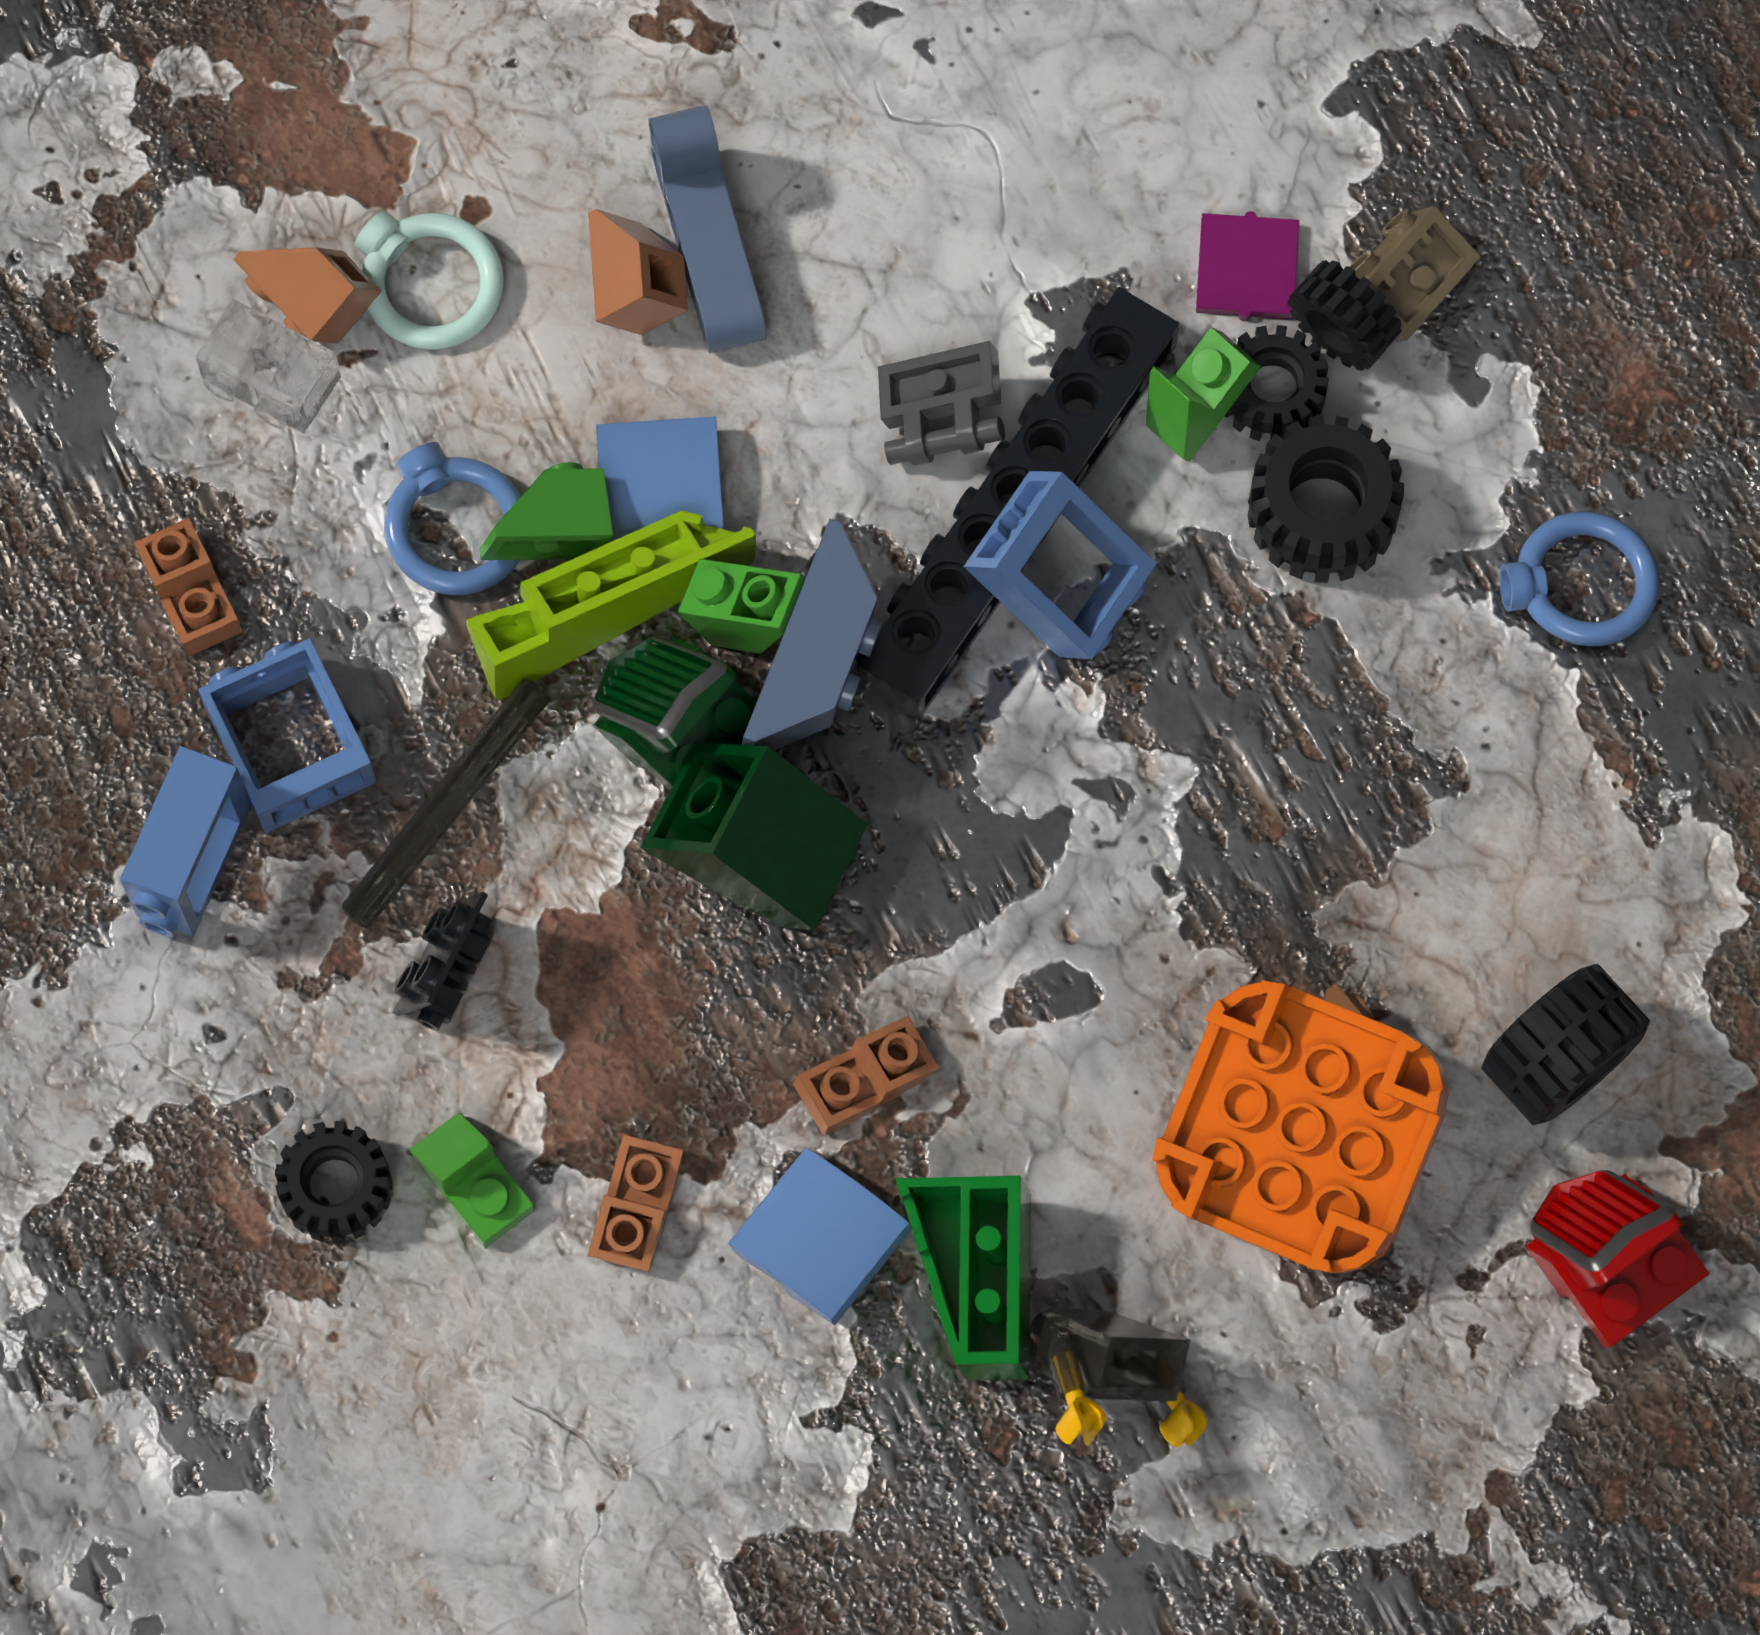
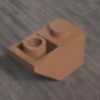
[588,209,688,335]
[233,247,382,344]

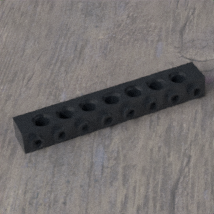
[856,287,1180,722]

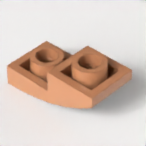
[134,518,243,657]
[793,1016,939,1136]
[588,1134,686,1272]

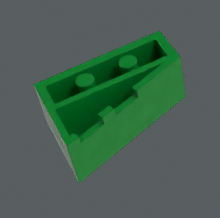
[895,1175,1031,1381]

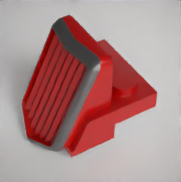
[1525,1170,1710,1348]

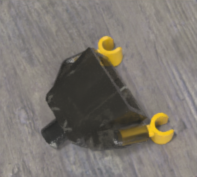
[1029,1308,1208,1447]

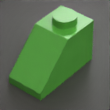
[479,462,613,560]

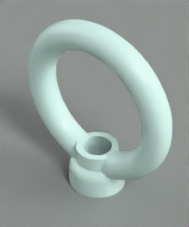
[355,210,504,350]

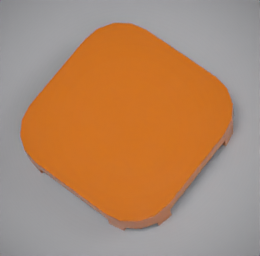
[1152,980,1449,1274]

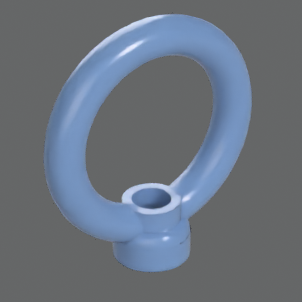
[384,442,521,595]
[1499,511,1660,646]

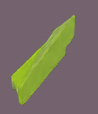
[466,510,756,700]

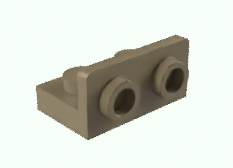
[1349,206,1481,342]

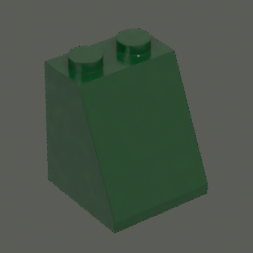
[640,742,868,930]

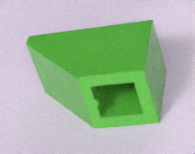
[678,559,805,654]

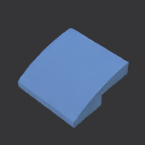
[596,416,724,543]
[728,1147,912,1325]

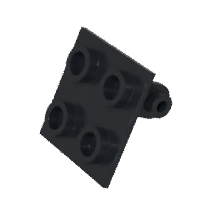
[393,892,494,1031]

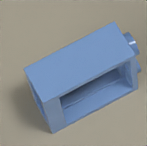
[963,471,1157,660]
[198,638,377,834]
[120,746,251,937]

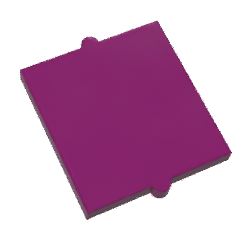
[1195,211,1299,321]

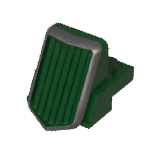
[592,636,757,791]

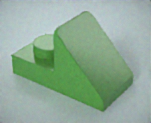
[1146,327,1261,462]
[409,1113,535,1248]

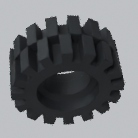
[1287,260,1402,371]
[1225,325,1329,441]
[275,1121,393,1243]

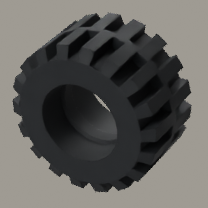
[1247,415,1404,583]
[1481,964,1650,1126]

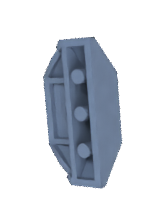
[742,518,883,751]

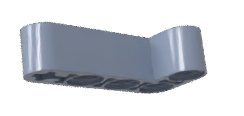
[648,104,767,354]

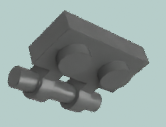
[878,341,1005,466]

